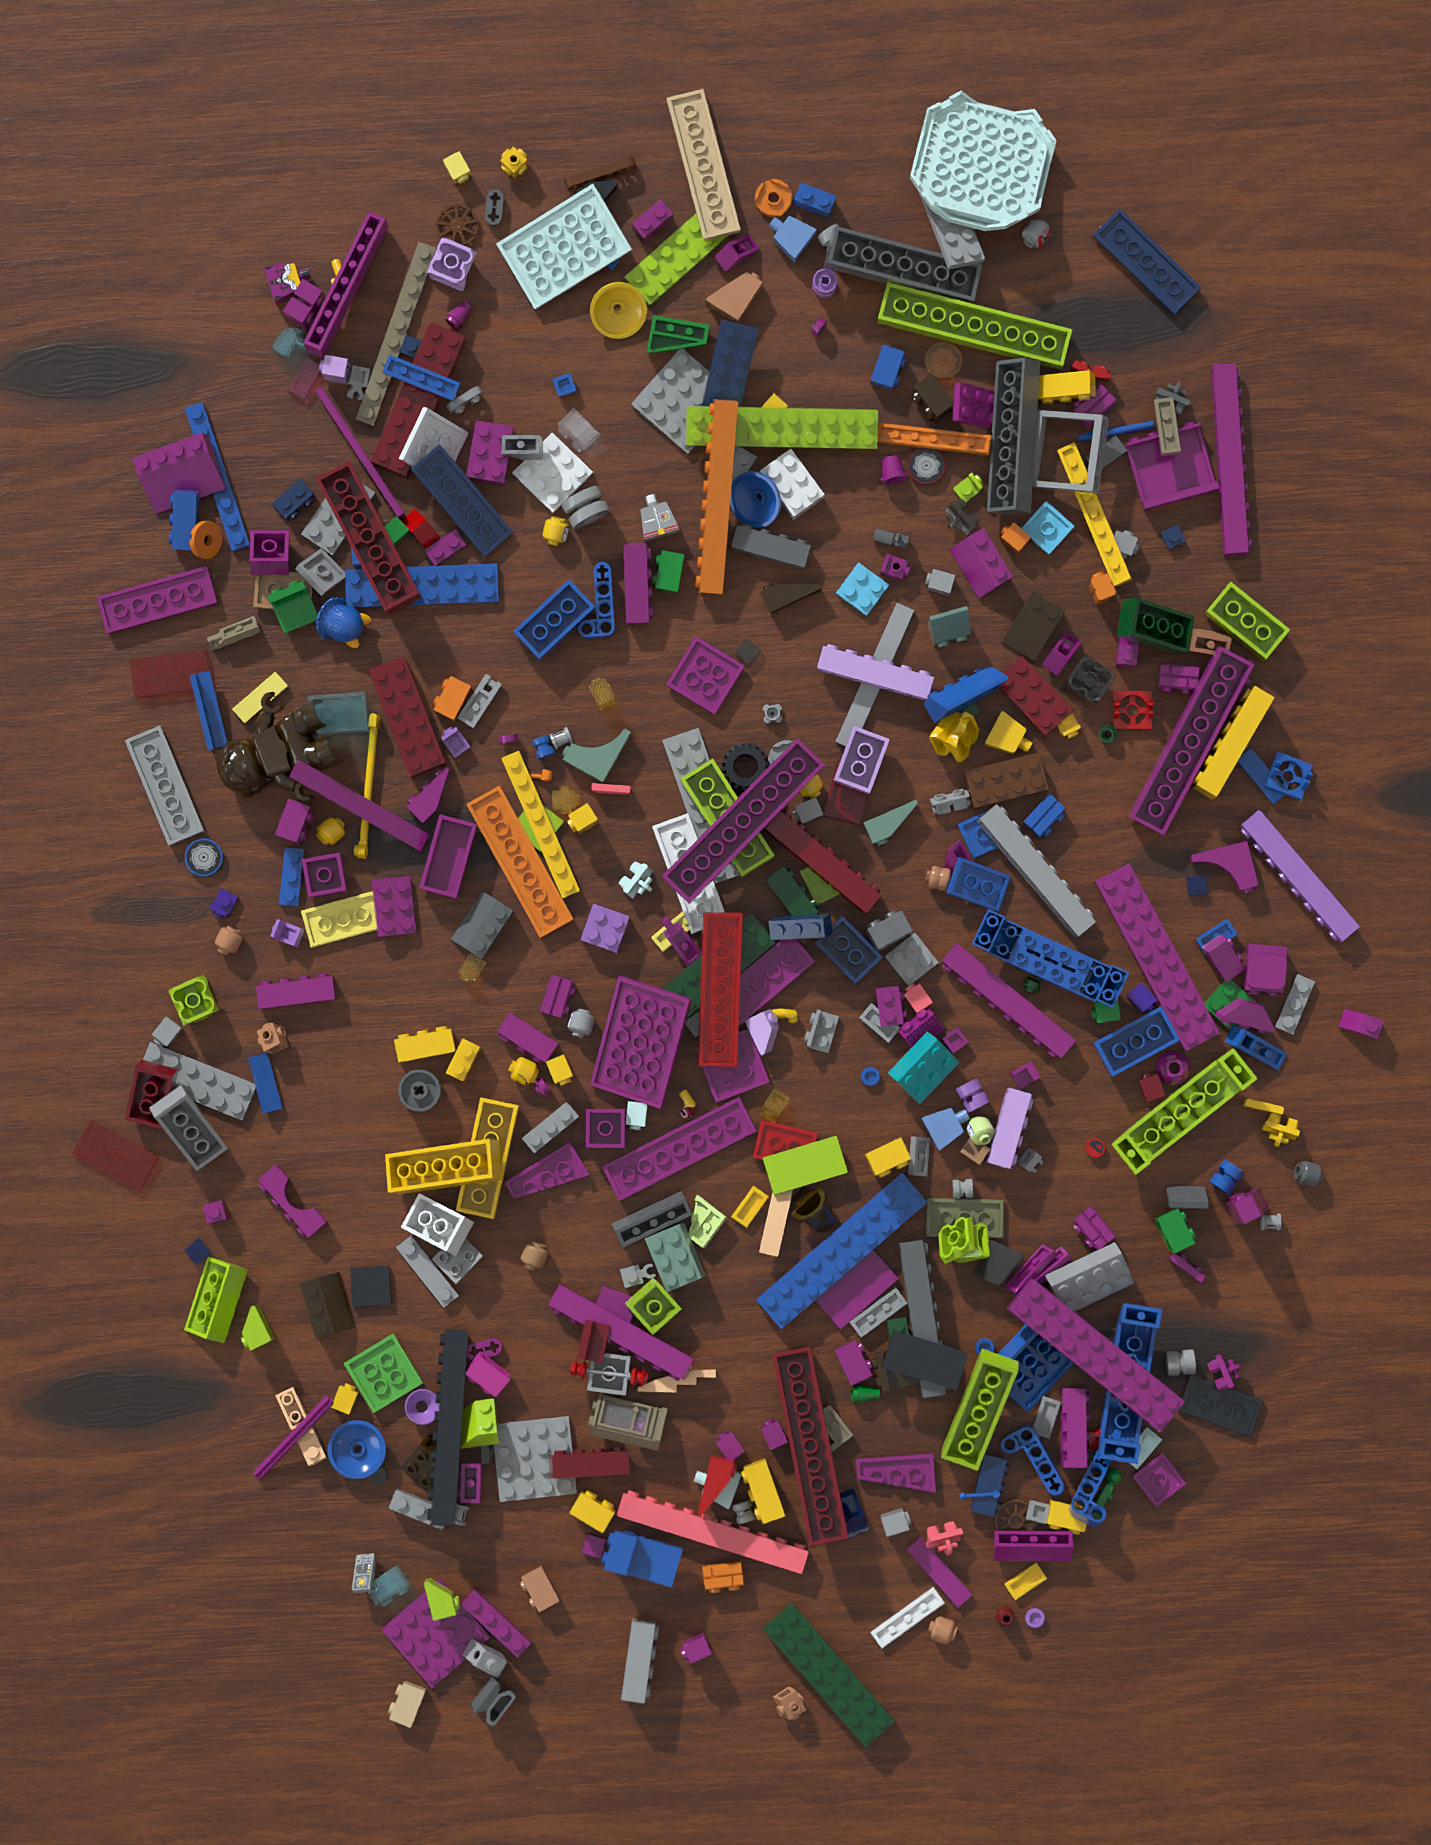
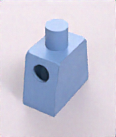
[769,216,816,262]
[921,1108,970,1151]

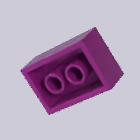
[466,421,515,486]

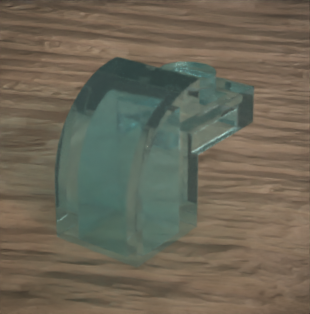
[272,328,314,360]

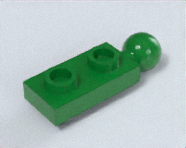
[1091,1468,1122,1520]

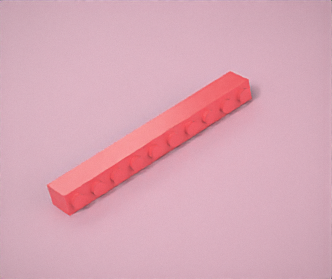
[617,1490,809,1574]

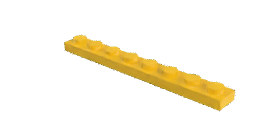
[1057,442,1132,587]
[501,751,580,899]

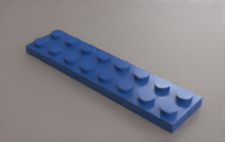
[345,564,499,608]

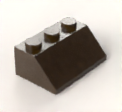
[300,1272,355,1339]

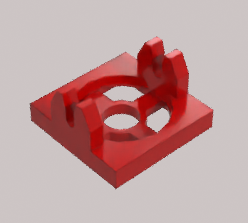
[1113,691,1153,730]

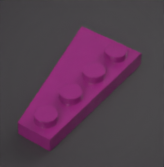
[504,1142,590,1199]
[856,1453,936,1493]

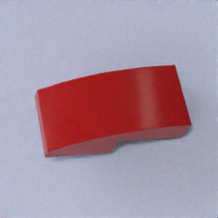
[1070,360,1112,382]

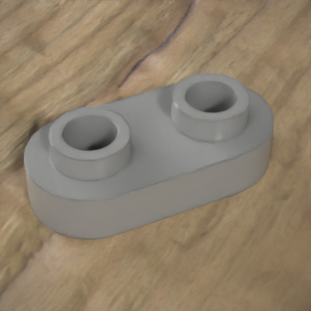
[447,386,483,414]

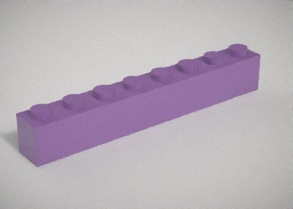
[1240,810,1360,943]

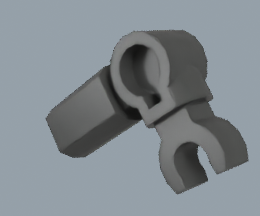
[873,529,910,550]

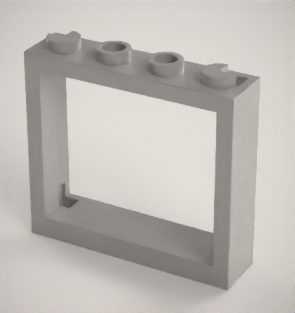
[1032,410,1109,494]

